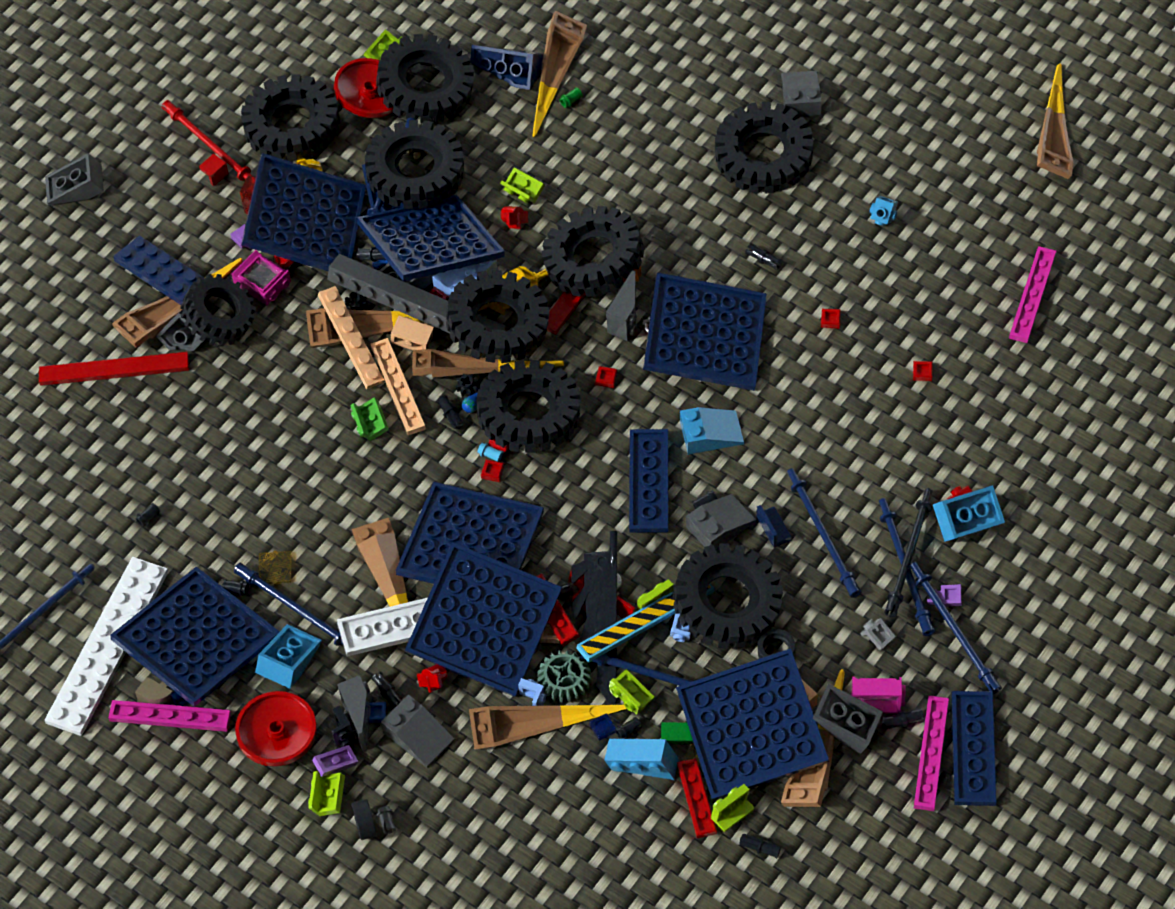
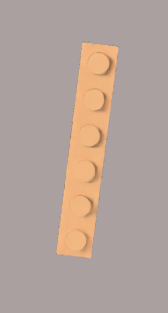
[318,286,384,389]
[370,338,426,436]

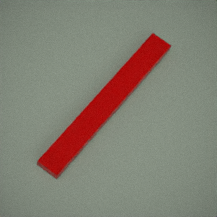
[39,352,189,386]

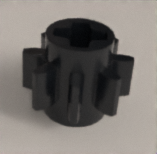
[345,292,368,310]
[455,374,479,397]

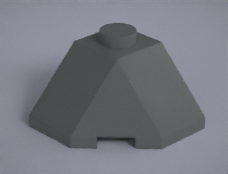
[156,310,205,351]

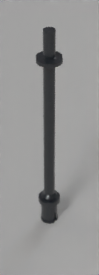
[884,488,933,617]

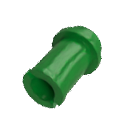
[559,87,583,108]

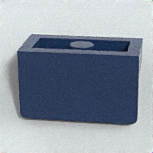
[757,505,791,548]

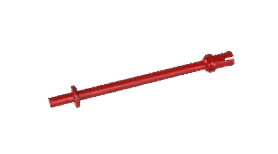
[162,100,255,187]

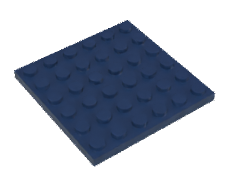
[241,153,366,271]
[357,195,505,281]
[643,272,767,391]
[396,482,544,584]
[405,542,562,697]
[110,567,280,707]
[676,648,830,801]

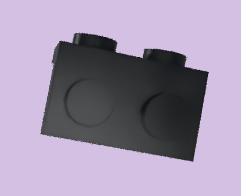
[331,706,356,749]

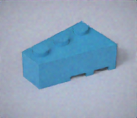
[604,739,679,780]

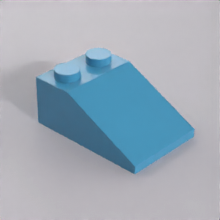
[680,407,744,455]
[933,485,1005,542]
[255,624,321,689]

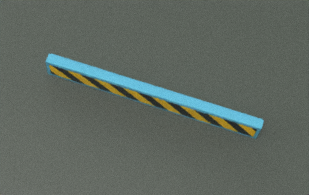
[576,584,715,663]

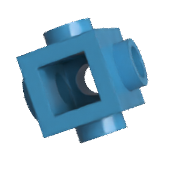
[870,196,898,226]

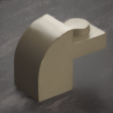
[135,677,175,705]

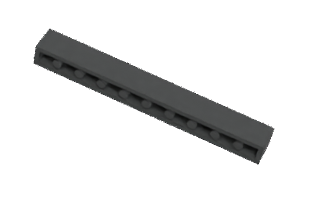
[327,254,506,333]

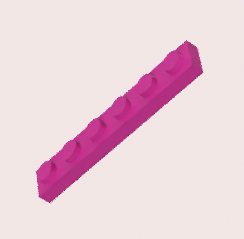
[1009,246,1056,343]
[914,696,949,811]
[108,700,231,732]

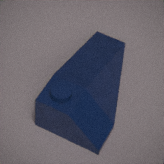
[470,45,543,90]

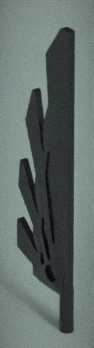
[571,531,618,704]

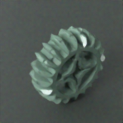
[538,650,592,703]

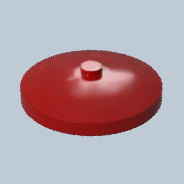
[334,58,393,118]
[235,691,317,766]

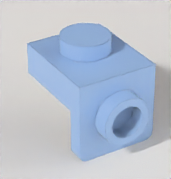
[670,613,691,642]
[518,678,546,706]

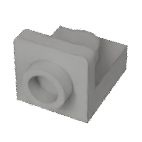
[860,618,896,650]

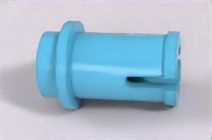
[477,442,503,462]

